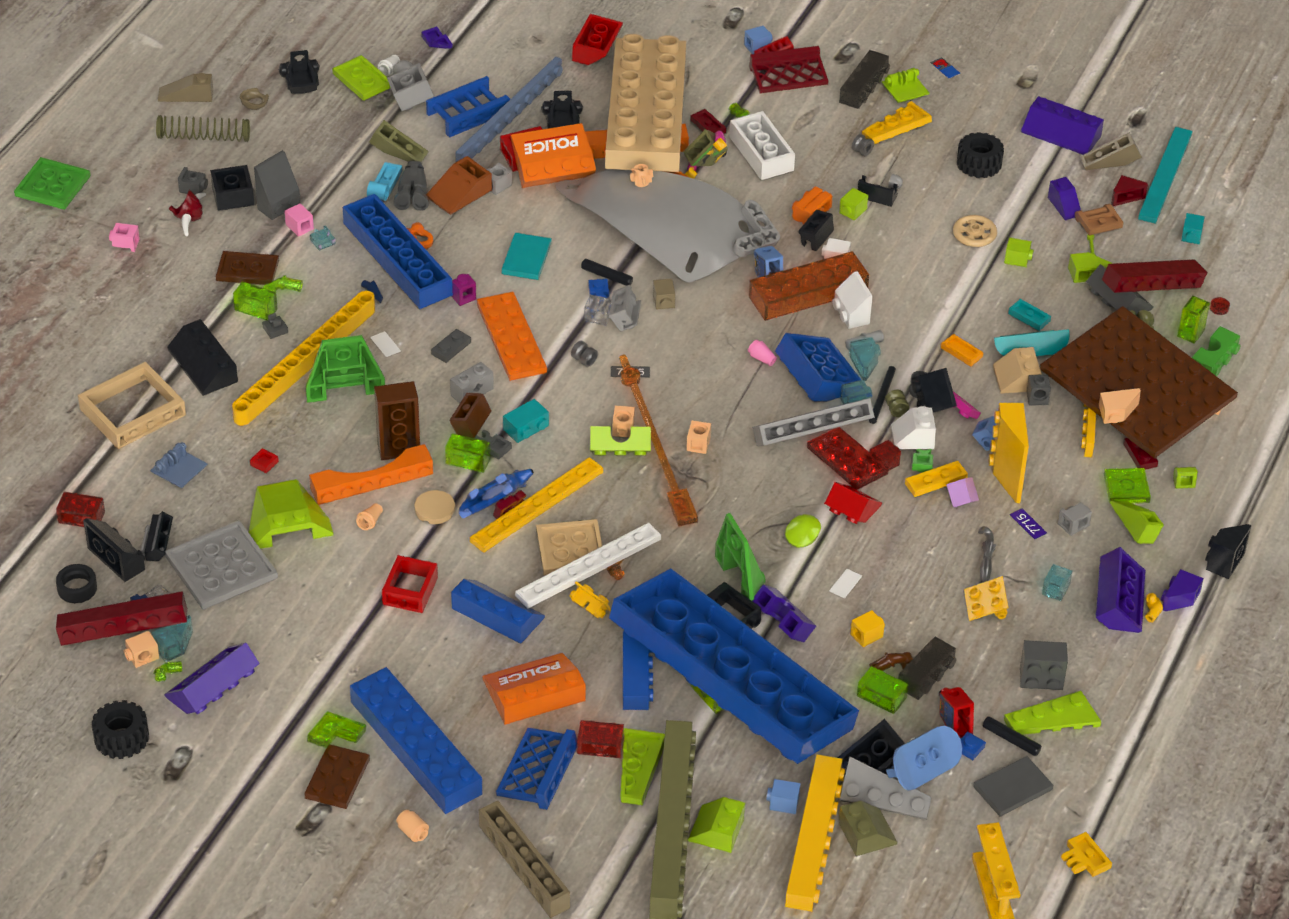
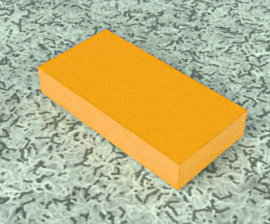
[941,334,984,367]

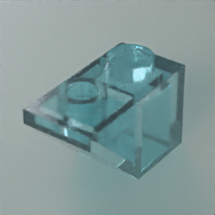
[152,615,193,663]

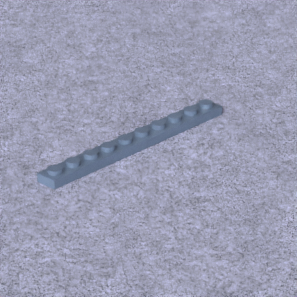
[455,57,563,162]

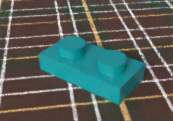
[1008,299,1051,331]

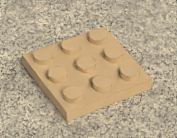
[536,519,606,575]

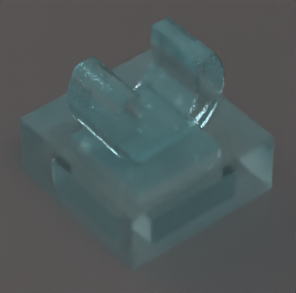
[310,225,336,251]

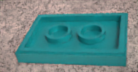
[502,233,552,280]

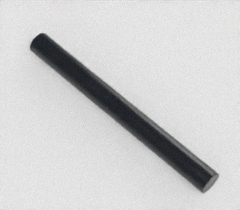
[869,366,896,424]

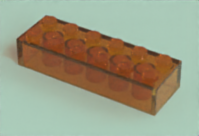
[749,251,869,321]

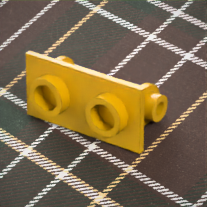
[569,582,611,618]

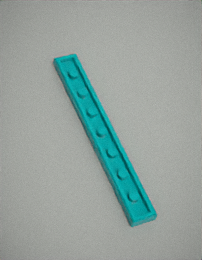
[1138,127,1193,224]

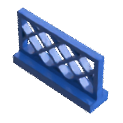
[496,728,578,810]

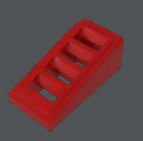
[754,36,794,54]

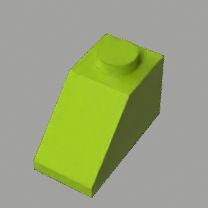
[1068,252,1112,283]

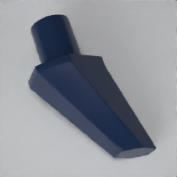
[361,280,383,303]

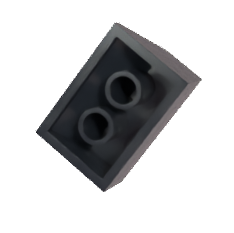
[83,518,145,582]

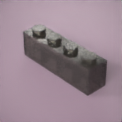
[839,50,890,109]

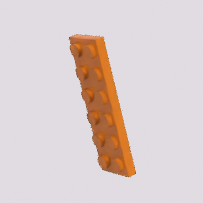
[477,292,547,381]

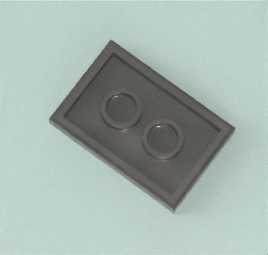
[974,756,1054,817]

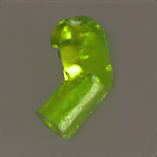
[153,661,182,682]

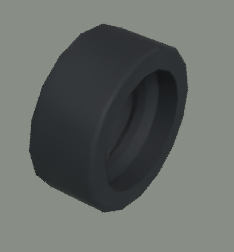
[56,564,97,604]

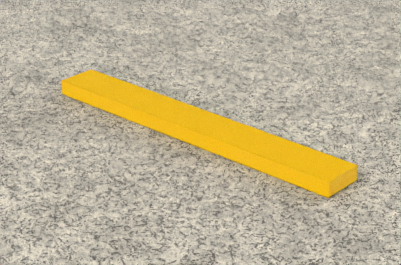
[470,457,603,553]

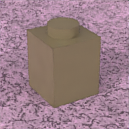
[653,279,675,310]

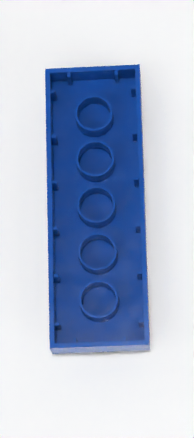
[609,568,859,764]

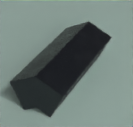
[145,511,173,561]

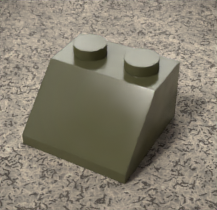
[839,801,897,856]

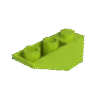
[1110,501,1164,544]

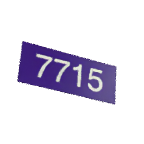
[1009,508,1047,539]

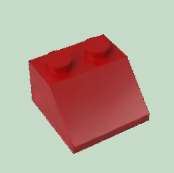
[824,482,882,524]

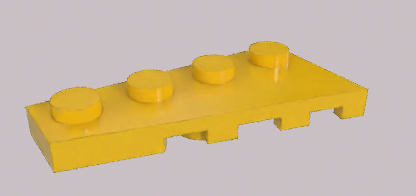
[862,101,932,144]

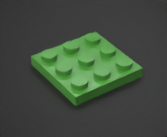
[14,157,91,210]

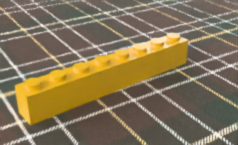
[785,754,846,912]

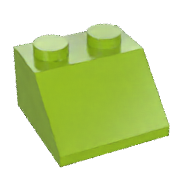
[688,797,745,853]

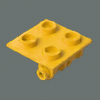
[964,576,1009,621]

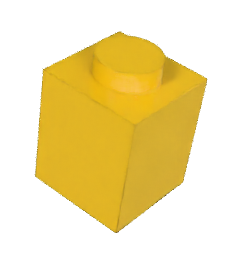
[850,610,885,647]

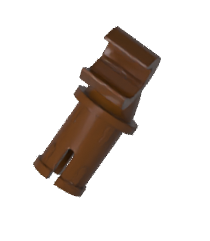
[869,652,916,676]

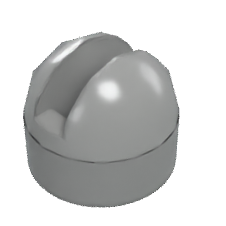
[888,174,903,189]

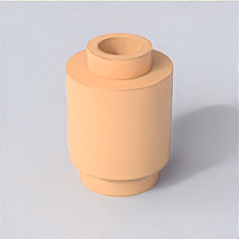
[396,810,429,842]

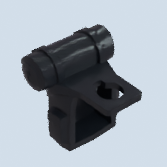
[278,50,320,94]
[541,91,583,129]

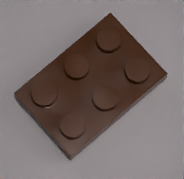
[304,744,370,809]

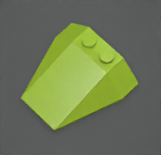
[248,479,333,549]

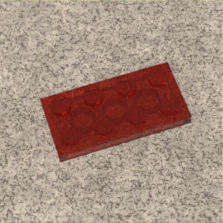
[807,427,888,490]

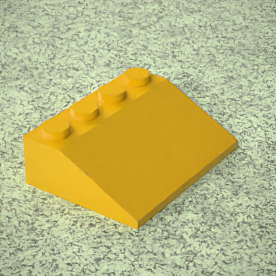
[988,403,1029,503]

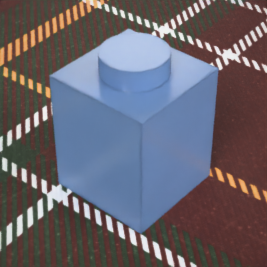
[744,25,773,54]
[767,779,801,814]

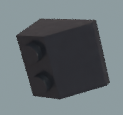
[911,368,957,413]
[1205,524,1251,579]

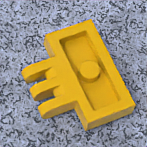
[1061,832,1112,877]

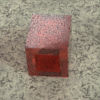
[868,440,901,475]

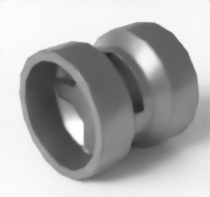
[571,341,598,367]

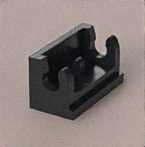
[857,175,898,207]
[798,210,834,251]

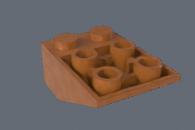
[426,156,492,215]

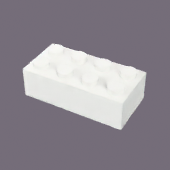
[729,111,795,180]

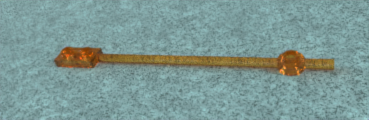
[619,354,698,526]

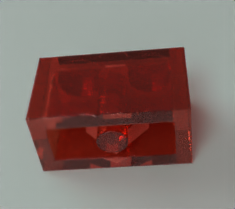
[56,492,105,527]
[577,720,624,759]

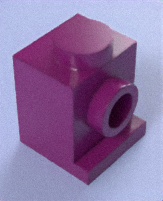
[451,274,476,306]

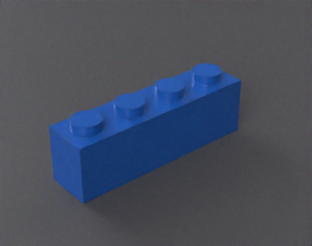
[623,631,653,710]

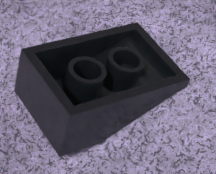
[837,718,905,775]

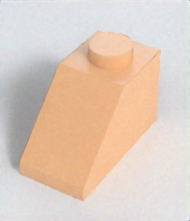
[1099,388,1141,424]

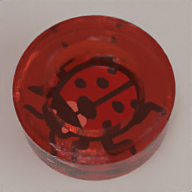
[1210,297,1230,315]

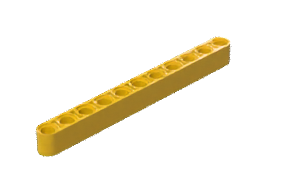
[232,291,375,426]

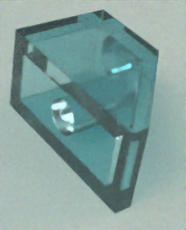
[849,337,881,381]

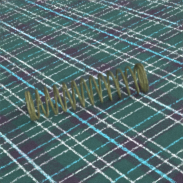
[156,115,250,142]

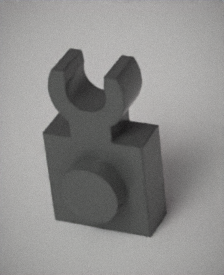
[475,430,512,459]

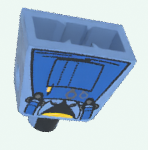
[754,246,784,291]

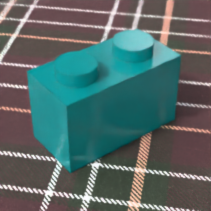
[503,399,549,443]

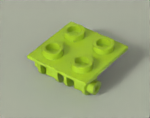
[882,68,930,103]

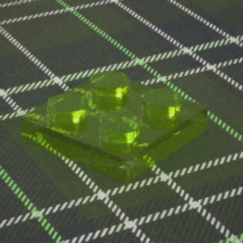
[1104,468,1151,503]

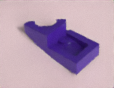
[421,26,453,49]

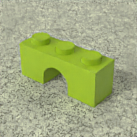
[590,426,651,456]

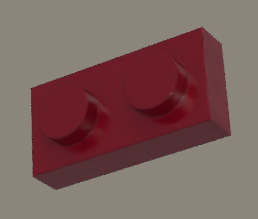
[690,109,727,134]
[1123,438,1159,471]

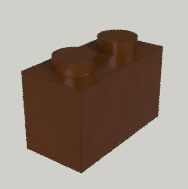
[449,393,492,439]

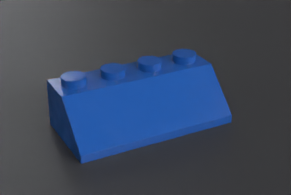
[451,579,545,644]

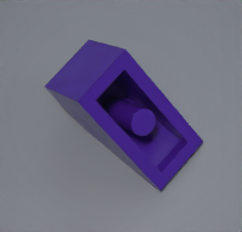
[1048,177,1081,220]

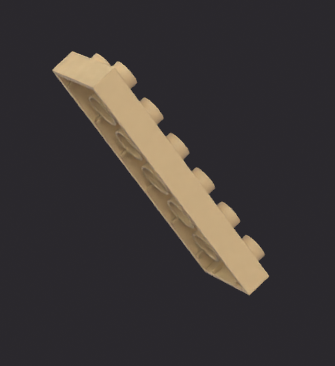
[605,34,686,172]

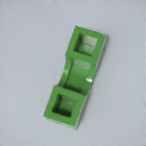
[1192,326,1241,376]

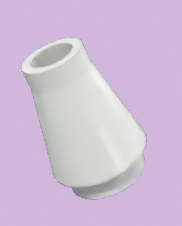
[378,55,400,76]

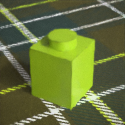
[839,188,868,221]
[1004,237,1034,267]

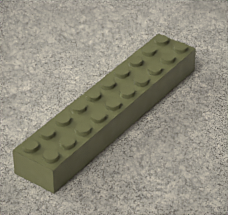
[649,720,696,919]

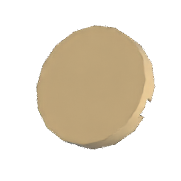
[414,490,455,524]

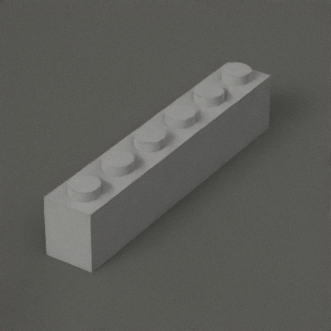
[752,398,875,446]

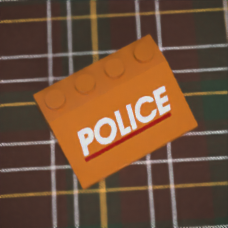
[511,123,596,188]
[482,653,586,725]

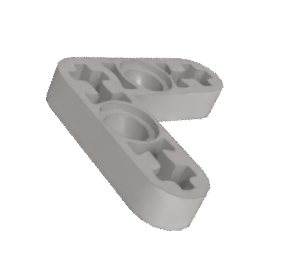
[733,200,780,257]

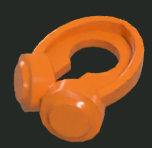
[407,222,433,249]

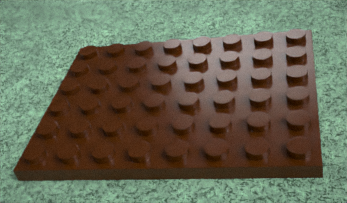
[1040,306,1238,459]

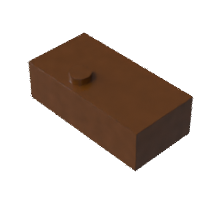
[374,381,420,461]

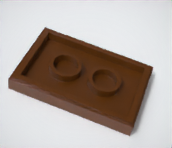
[216,251,279,286]

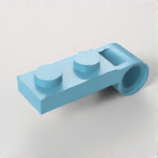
[367,162,402,201]

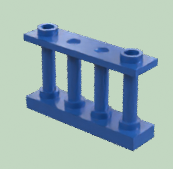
[426,76,510,138]

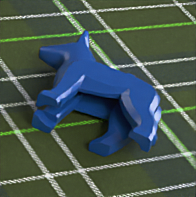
[459,469,534,518]

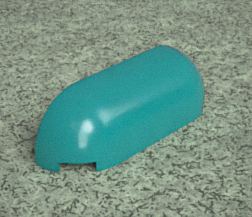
[994,329,1070,356]

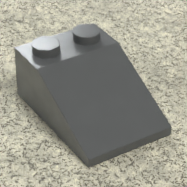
[254,150,300,220]

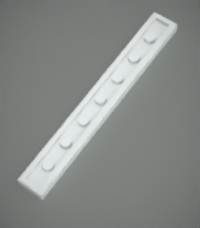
[515,523,661,609]

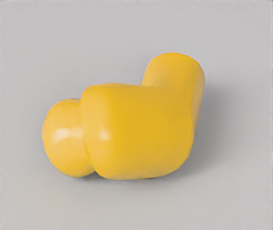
[1145,593,1163,623]

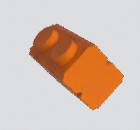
[792,186,833,224]

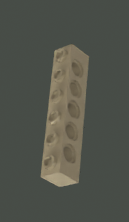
[479,800,570,918]

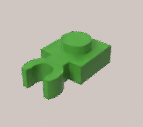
[912,449,934,472]

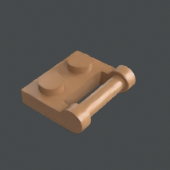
[1075,204,1123,236]

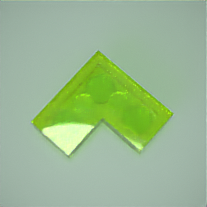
[307,711,366,748]

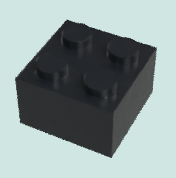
[210,165,254,211]

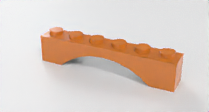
[309,444,433,505]

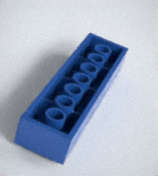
[342,194,453,309]
[350,667,483,814]

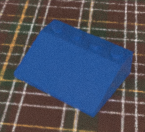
[775,333,867,402]

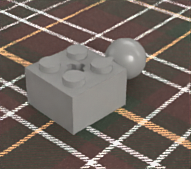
[387,60,434,111]

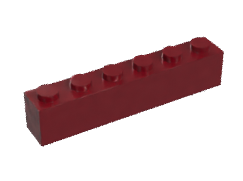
[1102,259,1208,293]
[56,591,188,646]

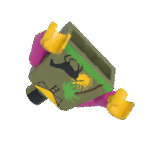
[683,129,728,179]

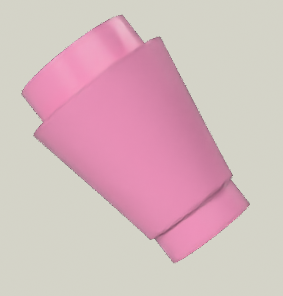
[748,340,777,366]

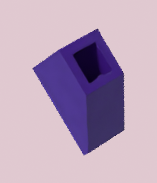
[1161,569,1204,611]

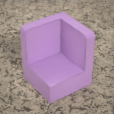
[946,477,979,507]

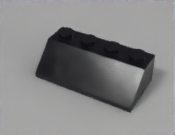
[167,319,238,396]

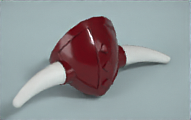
[169,189,206,236]

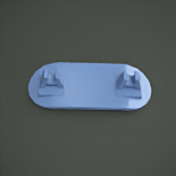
[886,726,962,791]

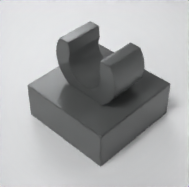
[262,313,288,339]

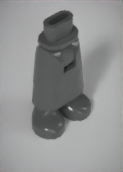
[394,161,429,210]

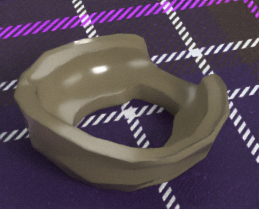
[239,88,269,110]

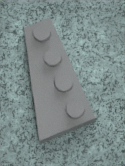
[840,757,932,820]

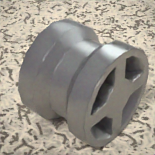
[852,134,874,156]

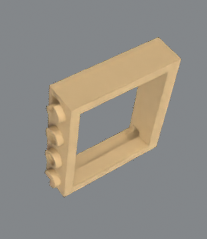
[78,362,186,449]

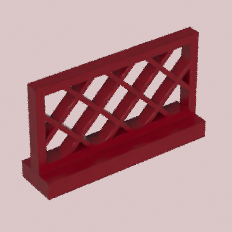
[749,46,829,94]

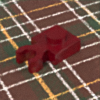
[493,490,527,519]

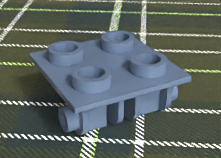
[150,442,208,488]

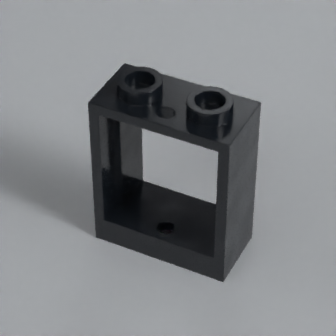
[707,582,761,629]

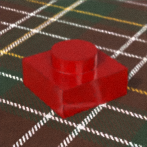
[250,448,279,474]

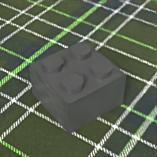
[1020,640,1068,690]

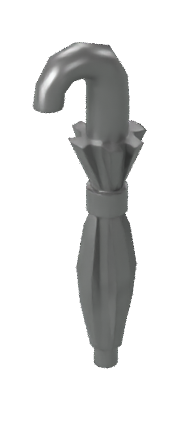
[978,526,996,583]

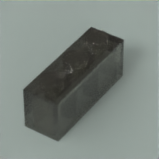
[897,636,956,700]

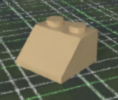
[993,347,1042,394]

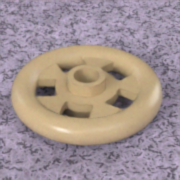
[953,215,997,247]

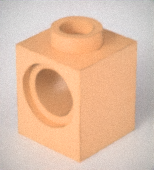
[612,405,635,438]
[687,420,711,454]
[124,631,159,668]

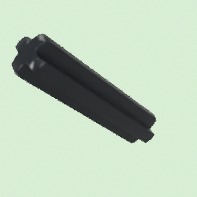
[581,259,633,286]
[983,716,1042,756]

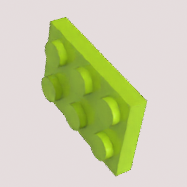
[332,55,391,101]

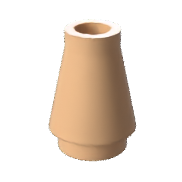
[356,503,383,530]

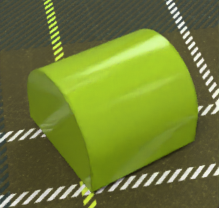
[1173,467,1198,489]

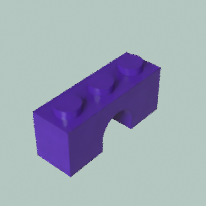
[753,584,816,642]

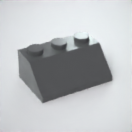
[1086,264,1154,316]

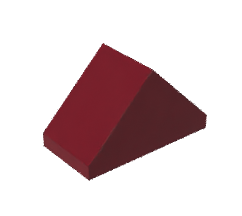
[1111,175,1148,206]

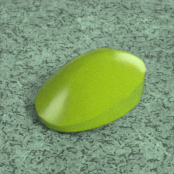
[785,514,821,548]

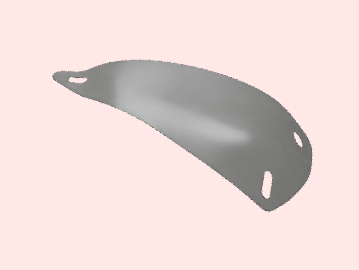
[555,169,761,282]

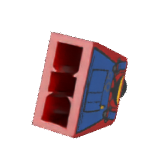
[939,687,974,738]

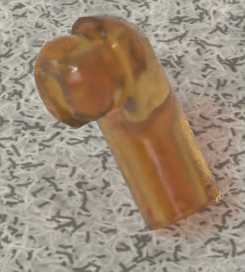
[607,559,625,580]

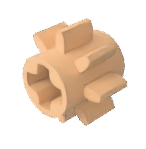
[630,164,653,187]

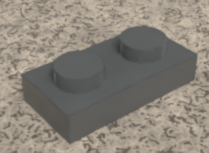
[431,329,471,363]

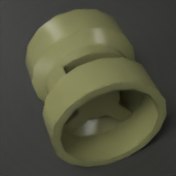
[885,389,910,417]

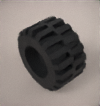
[957,132,1004,178]
[92,700,149,759]

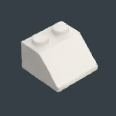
[832,271,872,329]
[891,406,936,449]

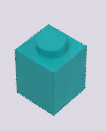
[1181,213,1205,244]

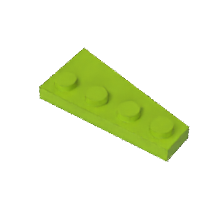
[1004,691,1101,735]
[620,728,665,805]

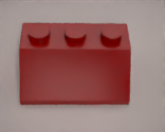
[572,14,623,65]

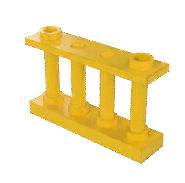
[972,822,1021,919]

